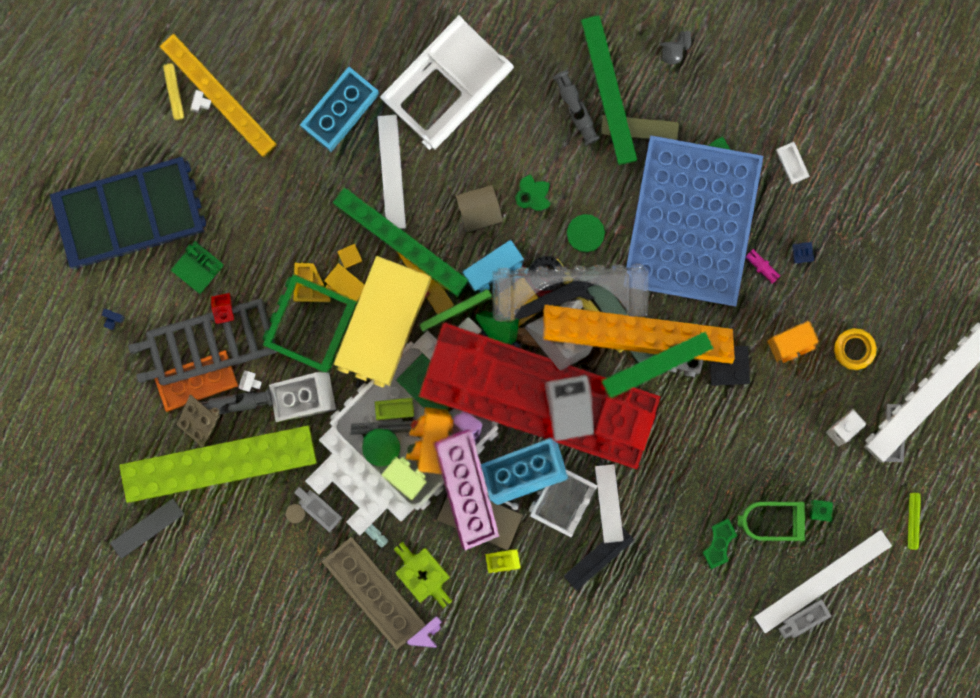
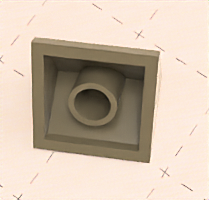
[456,185,503,232]

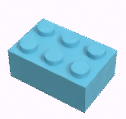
[463,240,524,294]

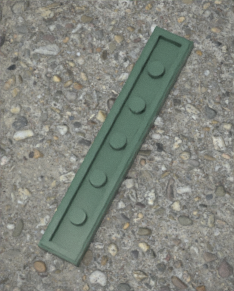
[580,266,656,363]

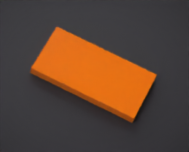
[155,350,239,412]

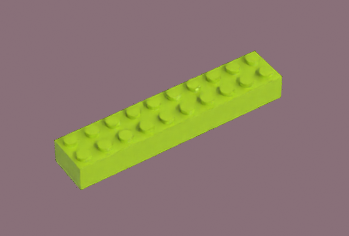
[119,426,318,503]

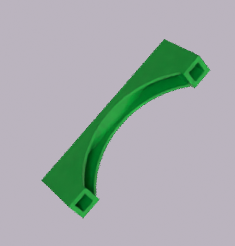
[333,187,469,299]

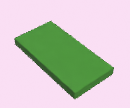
[420,290,492,334]

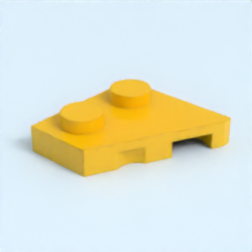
[293,263,331,303]

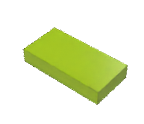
[374,398,415,421]

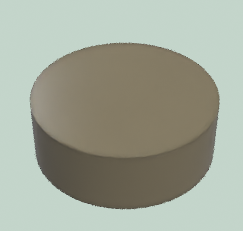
[286,504,305,523]

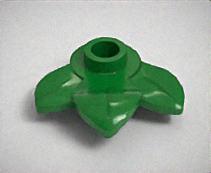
[515,175,551,211]

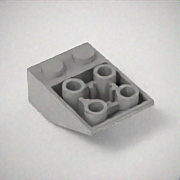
[545,376,593,441]

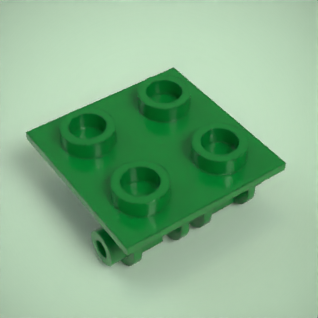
[171,241,224,294]

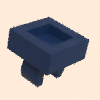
[792,242,814,264]
[102,308,125,330]

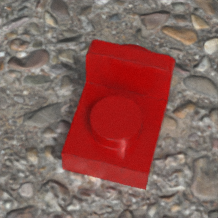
[211,293,234,324]

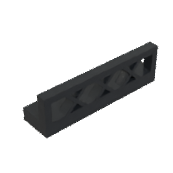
[564,526,635,591]

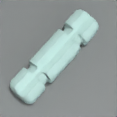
[365,524,388,547]

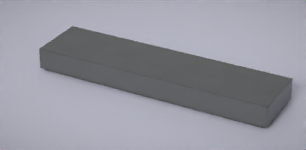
[110,498,184,559]

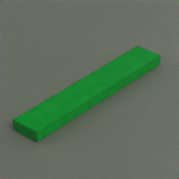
[601,331,714,398]

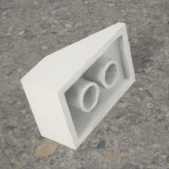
[269,372,336,422]

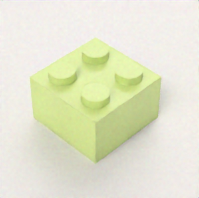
[381,457,427,500]

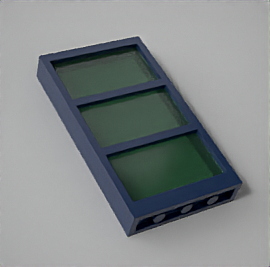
[50,157,207,269]

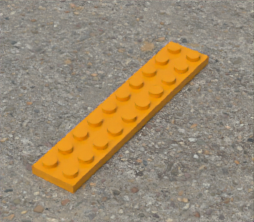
[544,305,735,364]

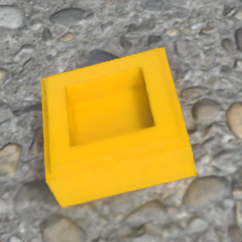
[337,244,363,269]

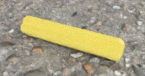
[163,64,184,120]

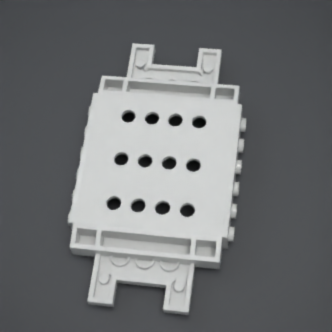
[306,317,499,535]

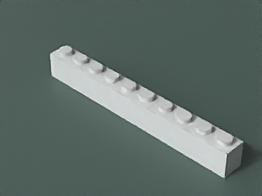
[864,322,980,463]

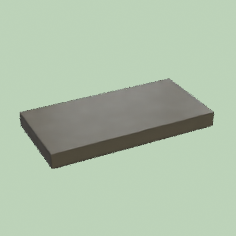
[437,496,523,550]

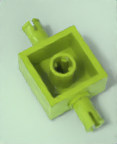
[393,542,452,608]

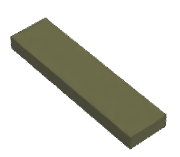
[601,115,679,140]

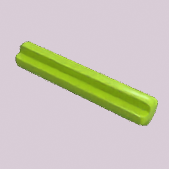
[908,493,921,550]

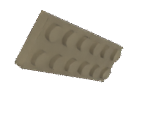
[322,537,426,650]

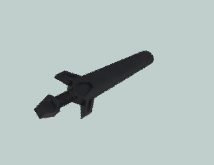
[512,270,612,320]

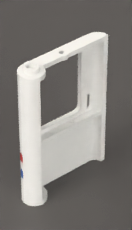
[380,15,514,150]

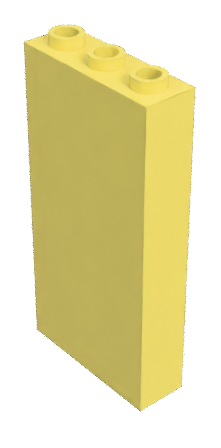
[334,256,432,388]

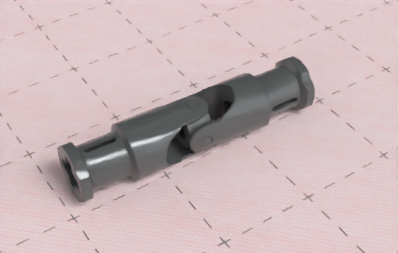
[552,70,601,146]
[200,389,272,414]

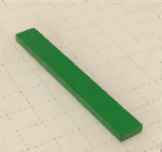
[581,15,637,165]

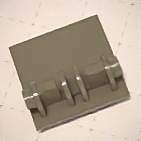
[177,395,220,447]

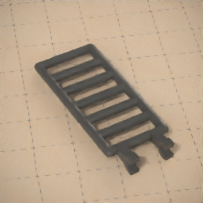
[128,299,277,386]

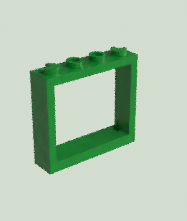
[262,274,358,373]

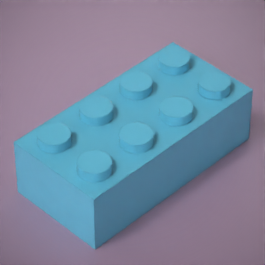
[300,67,379,152]
[480,438,568,505]

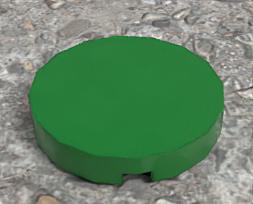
[567,214,605,252]
[362,428,401,467]

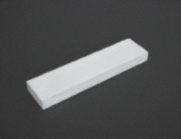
[595,464,624,543]

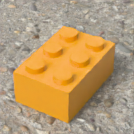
[767,321,819,363]

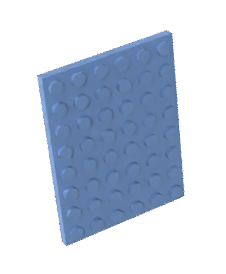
[623,135,763,307]

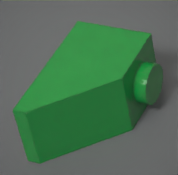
[476,311,519,345]

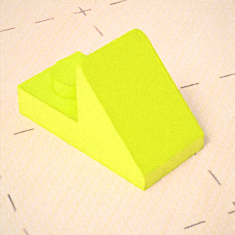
[485,549,520,573]

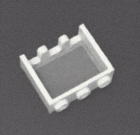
[528,470,597,537]

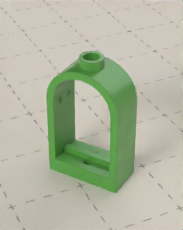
[737,502,805,541]

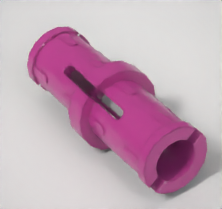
[745,249,781,284]

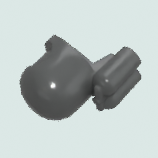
[660,31,691,65]

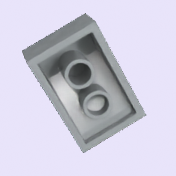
[525,316,593,371]

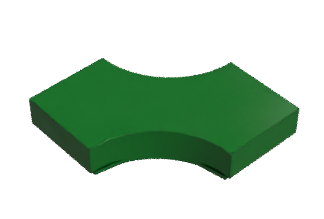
[702,518,737,570]

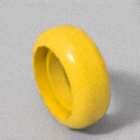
[834,328,877,370]

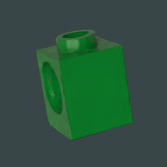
[809,500,833,522]

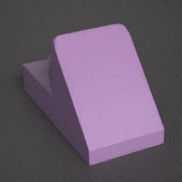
[407,616,442,647]

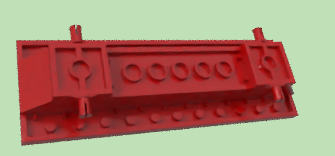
[419,323,661,469]

